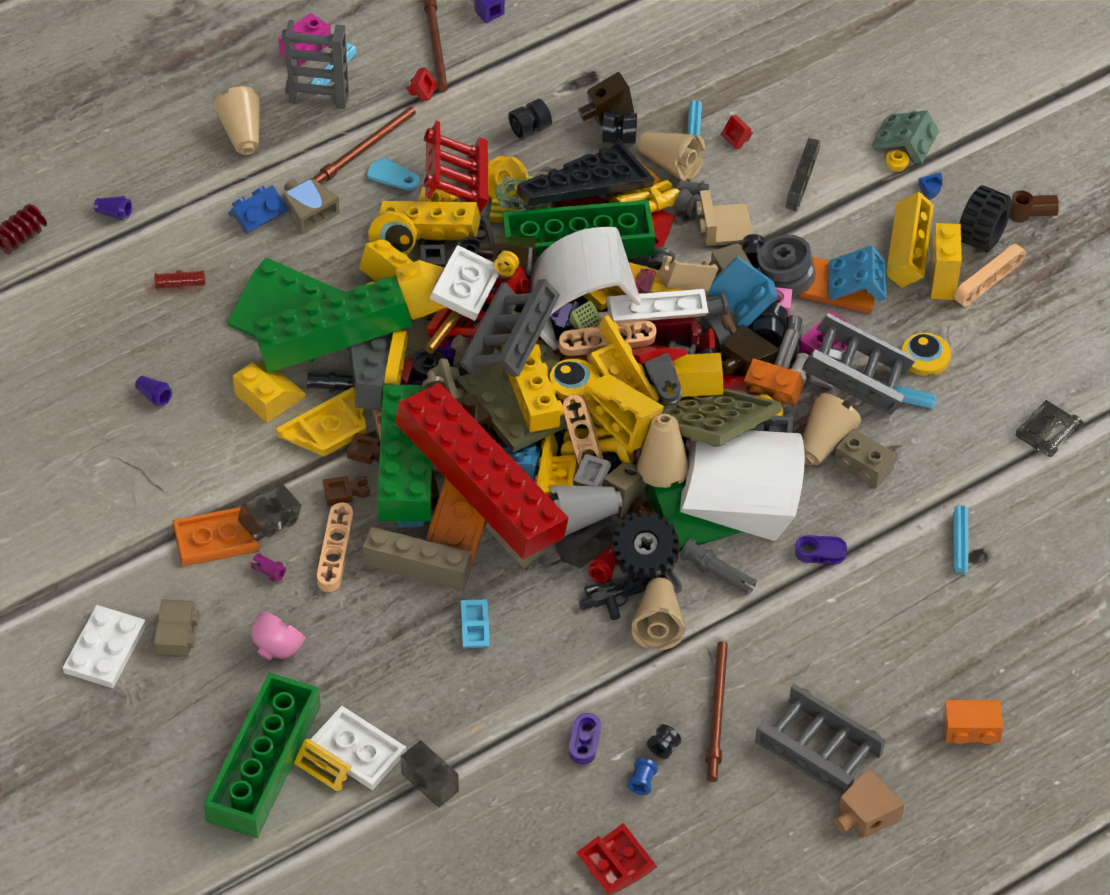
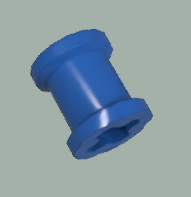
[627,758,658,795]

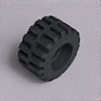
[959,185,1011,252]

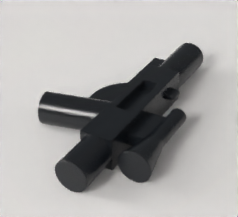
[579,578,650,620]

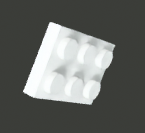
[430,245,499,321]
[63,605,146,688]
[310,706,407,790]

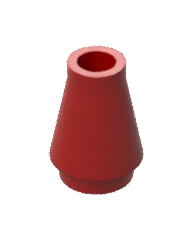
[588,546,616,583]

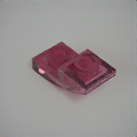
[635,269,657,294]

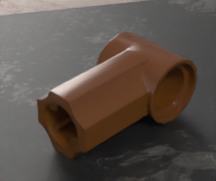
[1009,190,1059,223]

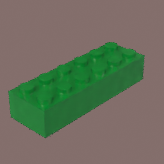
[503,200,655,258]
[252,275,413,373]
[377,385,433,521]
[204,672,321,838]

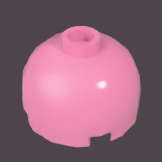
[251,610,306,661]

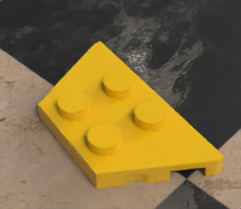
[276,387,367,457]

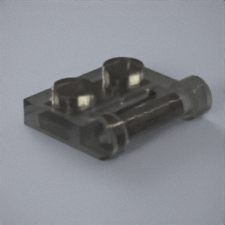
[1015,400,1083,457]

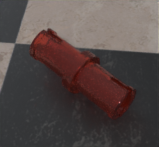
[154,270,206,290]

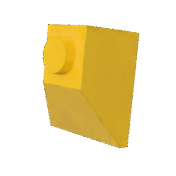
[396,260,446,320]

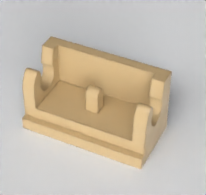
[657,256,718,291]

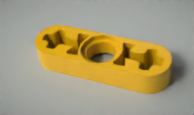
[384,330,408,385]

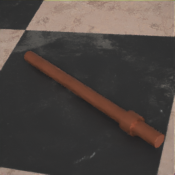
[423,0,448,92]
[312,107,416,184]
[705,641,728,782]

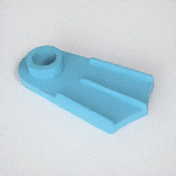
[367,157,420,191]

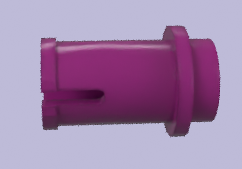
[251,553,286,581]

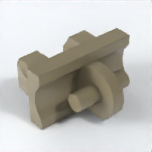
[422,358,465,400]

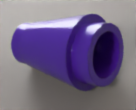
[94,196,132,220]
[135,376,172,406]

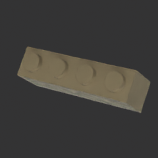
[363,527,472,591]

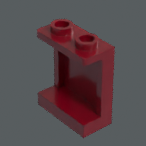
[632,317,701,350]

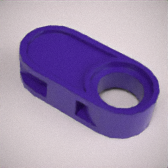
[795,535,847,564]

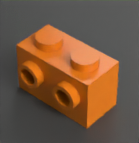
[744,358,804,406]
[943,700,1003,744]

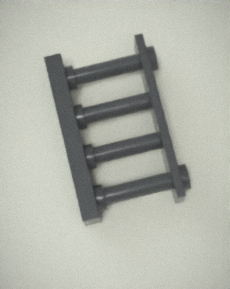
[281,20,349,109]
[460,279,560,379]
[802,313,916,415]
[755,684,885,796]

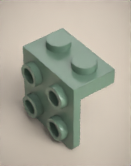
[872,110,939,164]

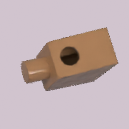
[834,769,904,837]

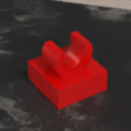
[406,67,437,101]
[720,115,753,149]

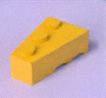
[582,374,664,453]

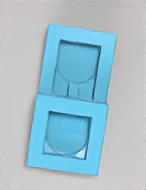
[461,599,490,648]

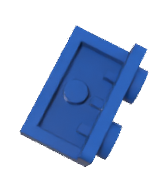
[228,185,288,234]

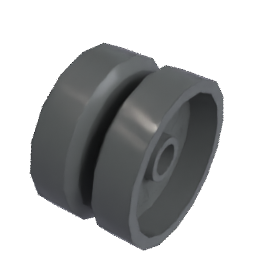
[757,235,816,296]

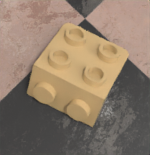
[695,190,753,246]

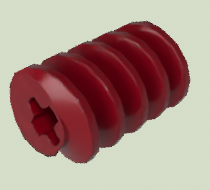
[0,204,47,255]

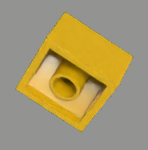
[233,362,306,423]

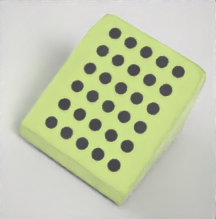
[570,301,601,329]

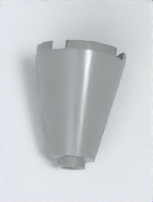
[548,485,623,537]

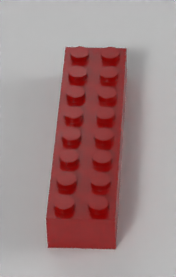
[395,383,569,560]

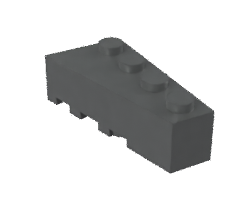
[348,332,393,410]

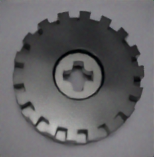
[613,511,680,582]

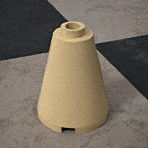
[213,86,260,155]
[637,132,705,181]
[802,393,862,466]
[637,414,688,488]
[631,578,685,650]

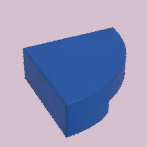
[918,173,943,200]

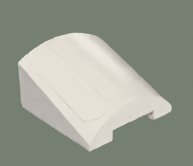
[530,227,641,350]
[680,430,805,541]

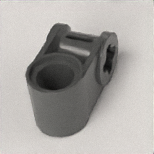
[644,353,682,405]

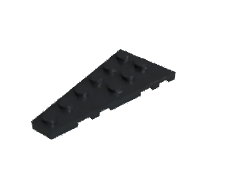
[516,140,655,206]

